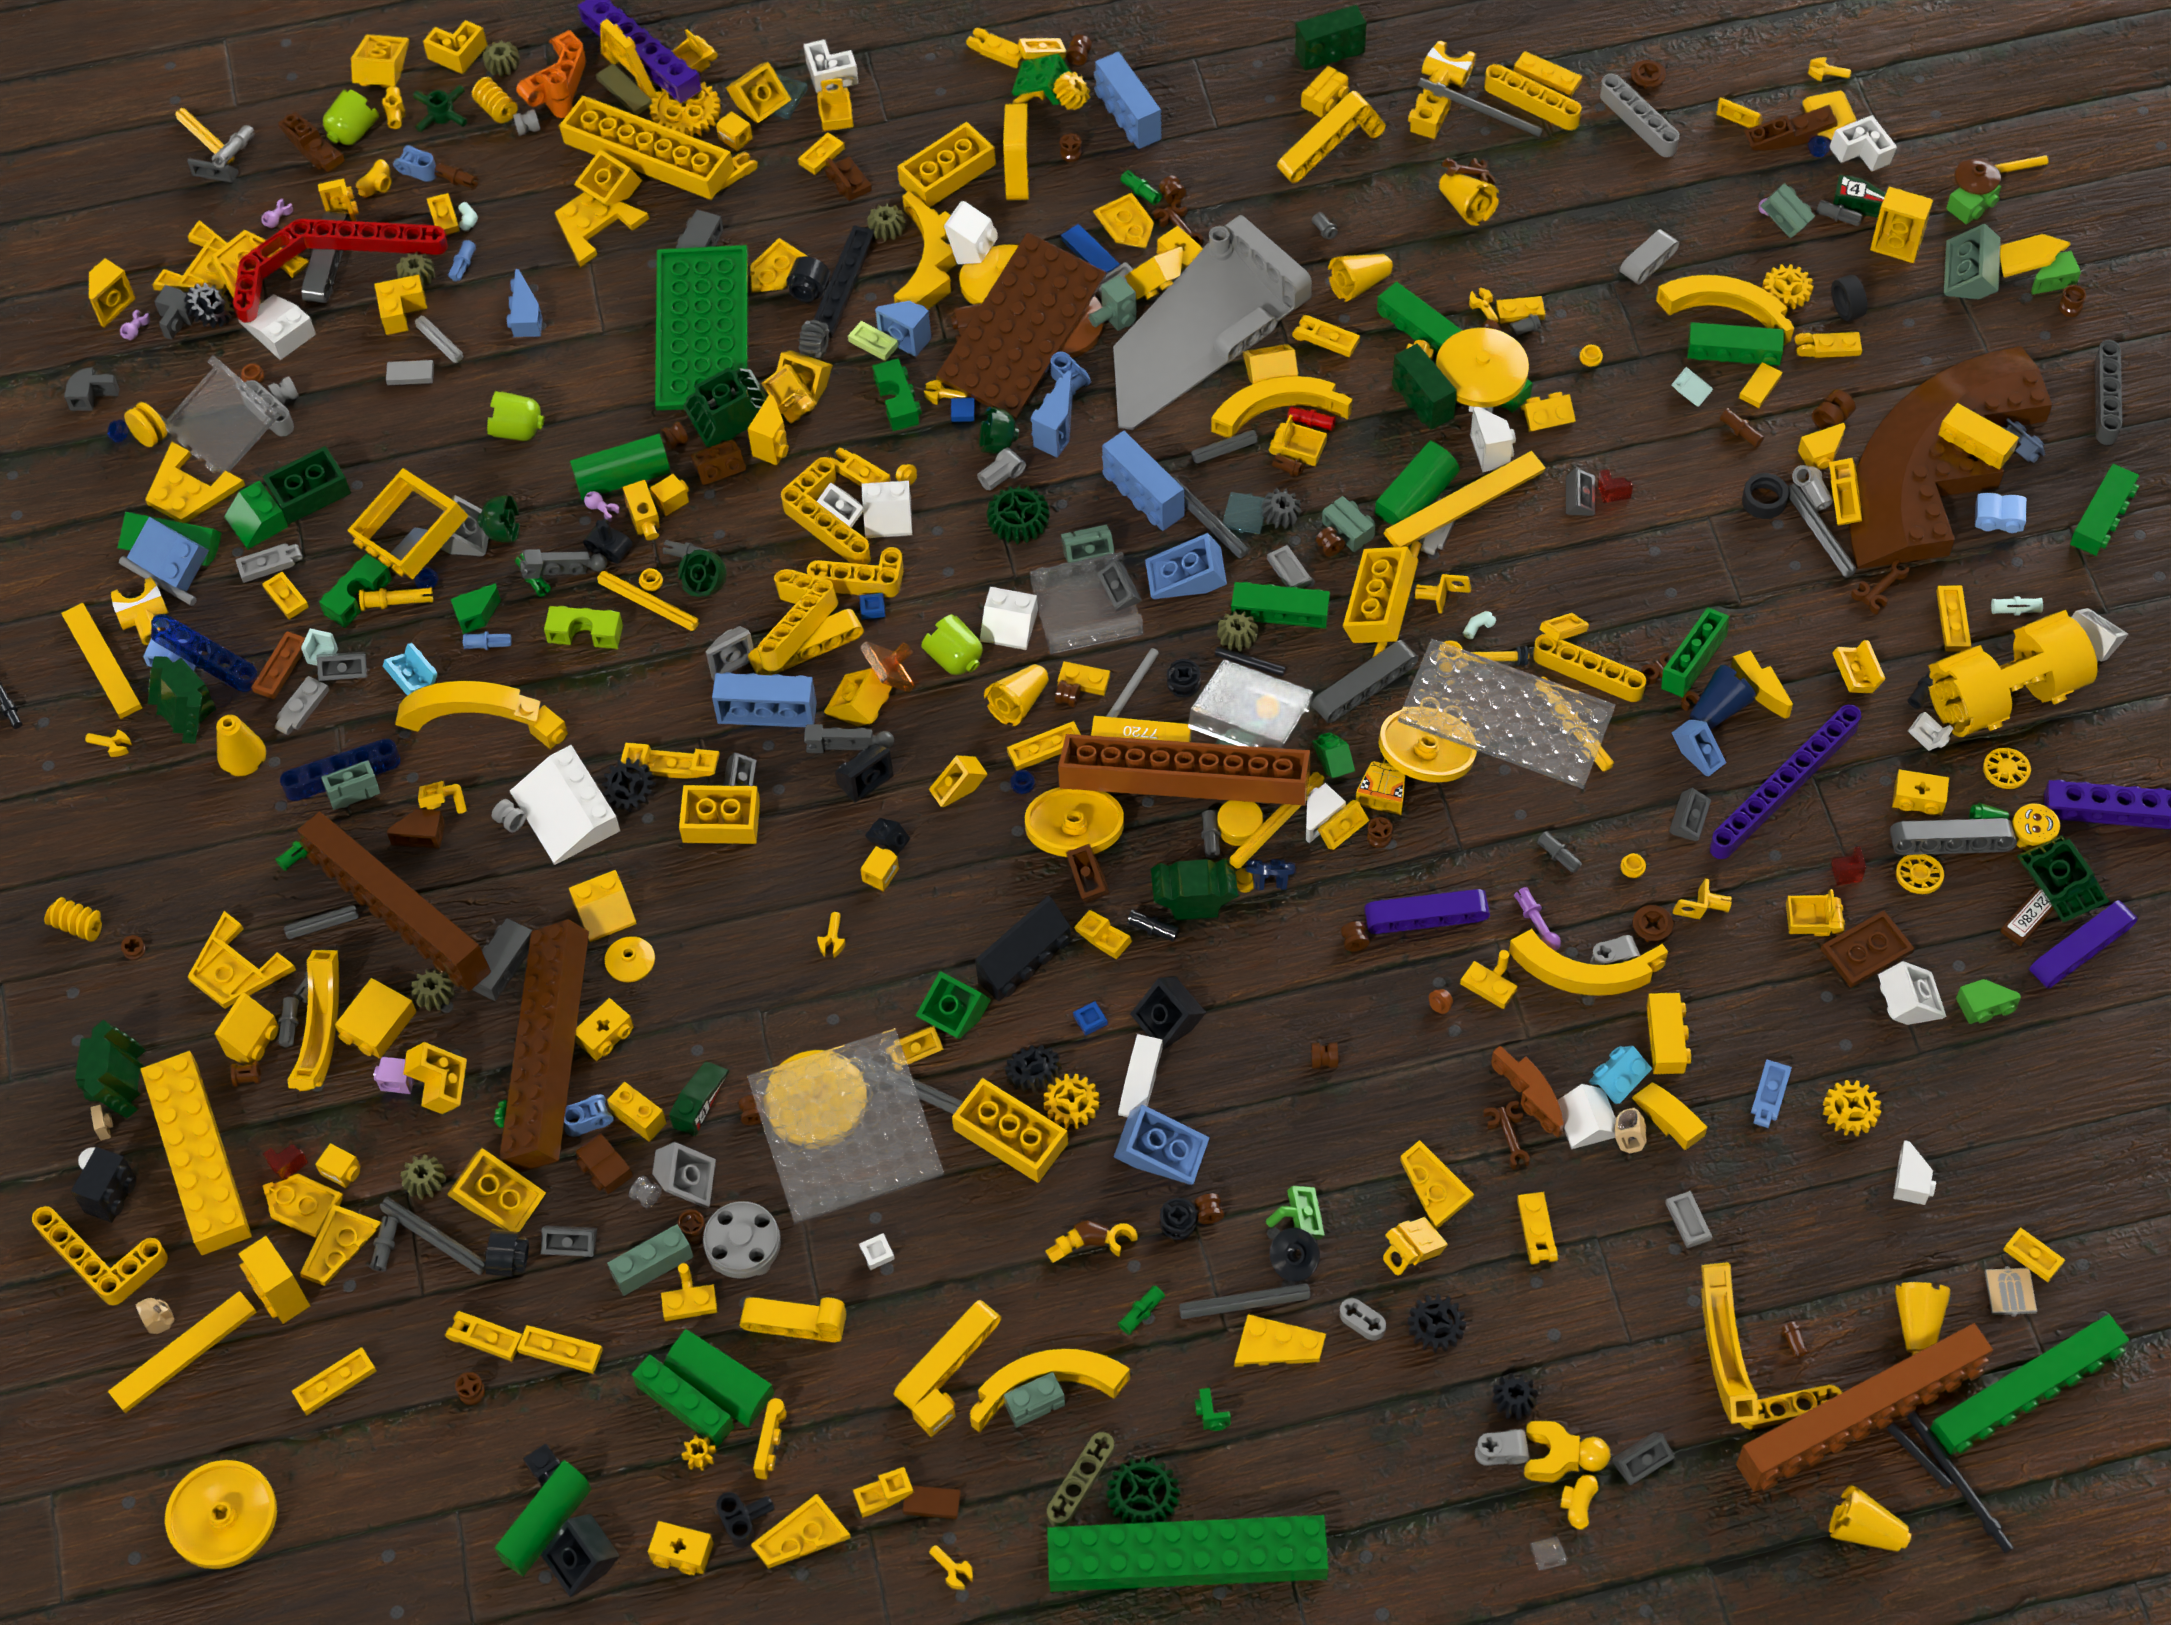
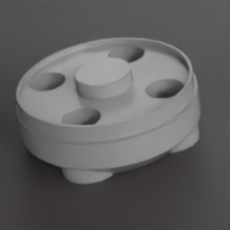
[703,1201,781,1278]

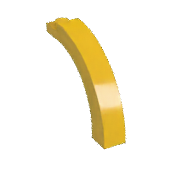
[1656,275,1794,346]
[1211,376,1352,438]
[395,681,540,732]
[1509,929,1668,996]
[288,950,339,1091]
[1701,1262,1759,1423]
[970,1349,1130,1432]

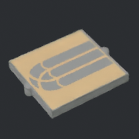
[1985,1266,2037,1317]

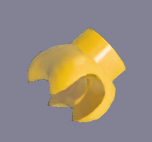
[356,159,391,197]
[1561,1475,1598,1529]

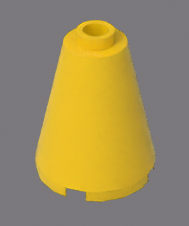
[1439,173,1499,226]
[1328,254,1393,302]
[984,664,1049,726]
[216,715,266,776]
[1895,1282,1950,1356]
[1829,1485,1911,1552]

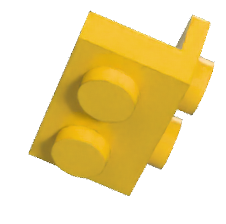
[318,178,359,221]
[1521,392,1576,432]
[1832,640,1885,693]

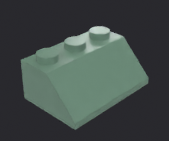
[1944,223,2000,299]

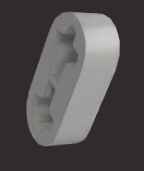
[1340,1298,1386,1341]

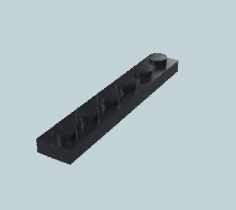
[814,225,875,338]

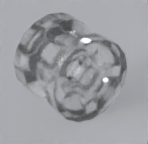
[629,1176,661,1209]

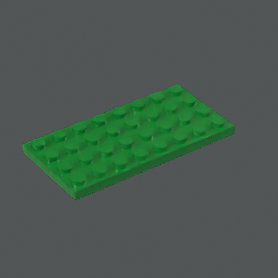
[655,245,748,411]

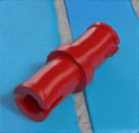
[1287,406,1336,431]

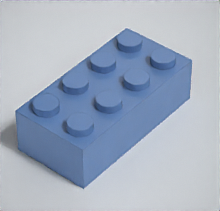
[1094,51,1161,149]
[1102,431,1184,531]
[712,672,817,727]

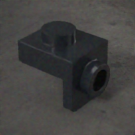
[865,818,910,856]

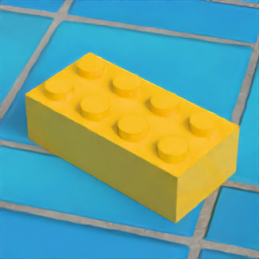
[897,122,996,208]
[1343,547,1417,643]
[952,1078,1068,1183]

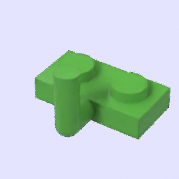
[1266,1186,1325,1240]

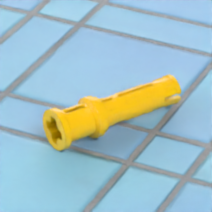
[359,587,433,611]

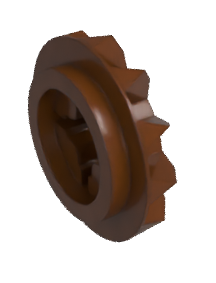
[1631,60,1666,89]
[1633,905,1673,943]

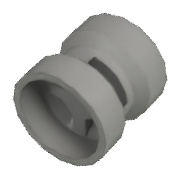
[513,109,540,136]
[268,376,299,404]
[491,799,526,833]

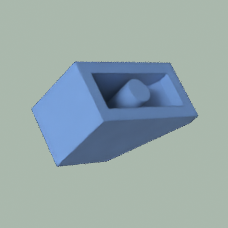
[1672,719,1726,776]

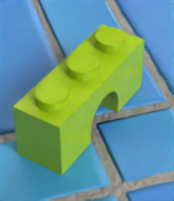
[544,606,623,649]

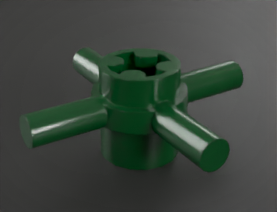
[413,85,468,132]

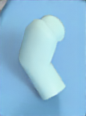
[458,202,478,231]
[1463,611,1496,639]

